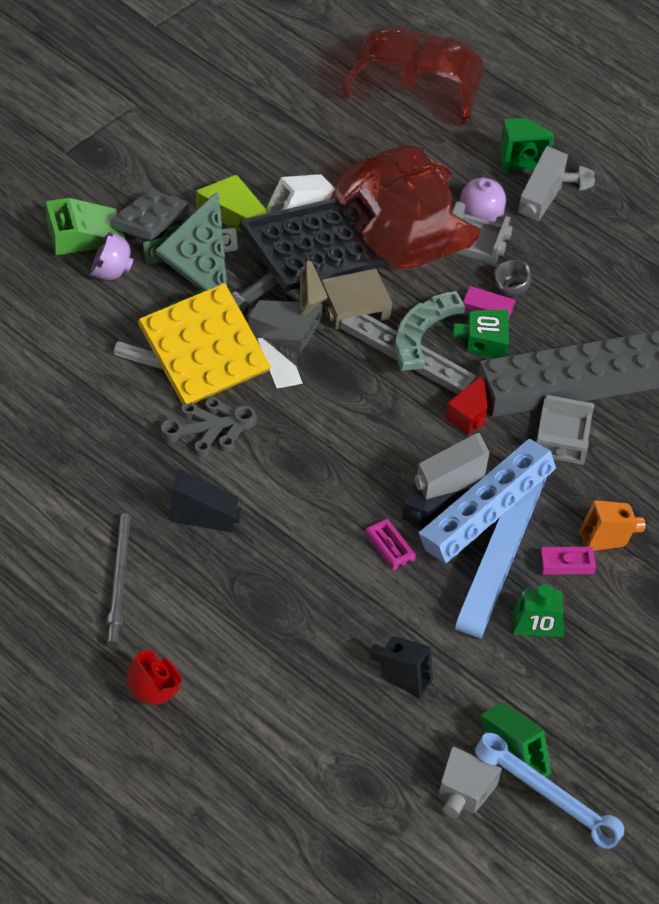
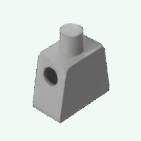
[438,747,502,818]

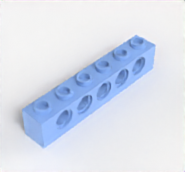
[419,439,556,564]

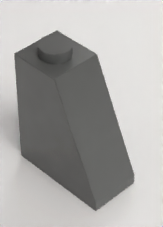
[246,300,322,353]

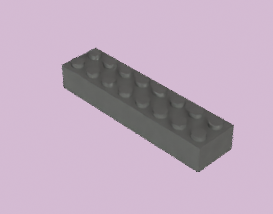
[477,331,659,417]

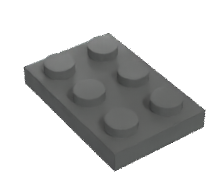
[111,189,190,241]

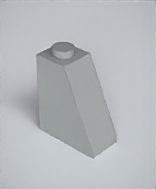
[518,146,568,221]
[415,433,489,499]

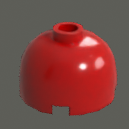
[126,649,182,705]

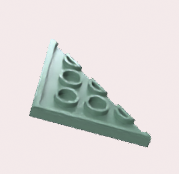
[155,192,227,291]

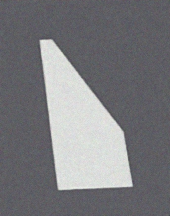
[258,338,303,388]

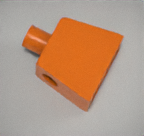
[579,501,645,551]

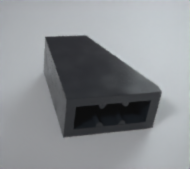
[171,470,242,533]
[402,483,471,528]

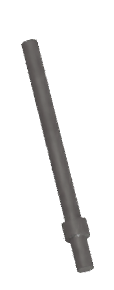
[106,513,131,647]

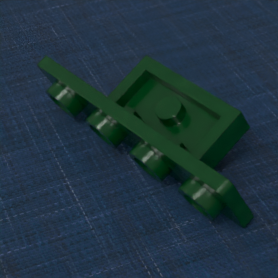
[142,226,238,264]

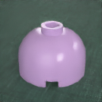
[460,178,506,222]
[90,231,133,281]

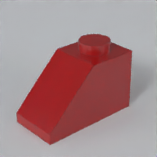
[446,376,487,435]

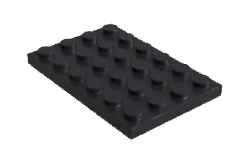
[239,192,408,292]

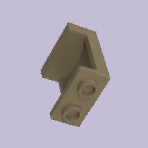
[321,269,392,330]

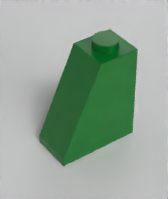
[481,702,551,787]

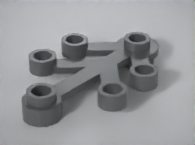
[161,397,257,457]

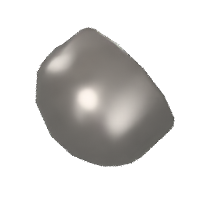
[495,260,531,296]

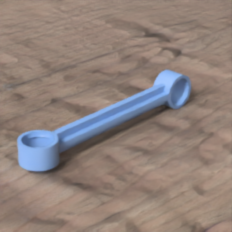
[475,733,624,849]

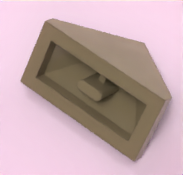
[300,261,328,316]

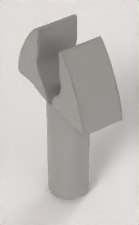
[563,166,595,190]

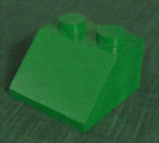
[498,118,554,172]

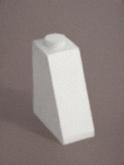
[266,174,335,214]

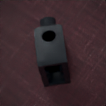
[369,636,433,698]

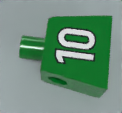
[453,309,509,358]
[513,584,564,637]

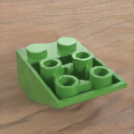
[46,198,125,255]

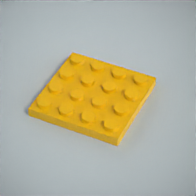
[138,283,271,405]

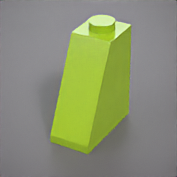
[196,175,266,233]

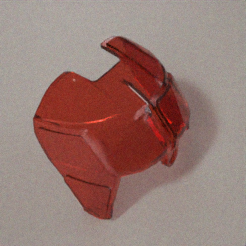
[342,25,484,126]
[335,146,481,269]

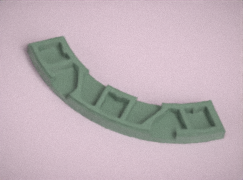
[395,291,465,371]

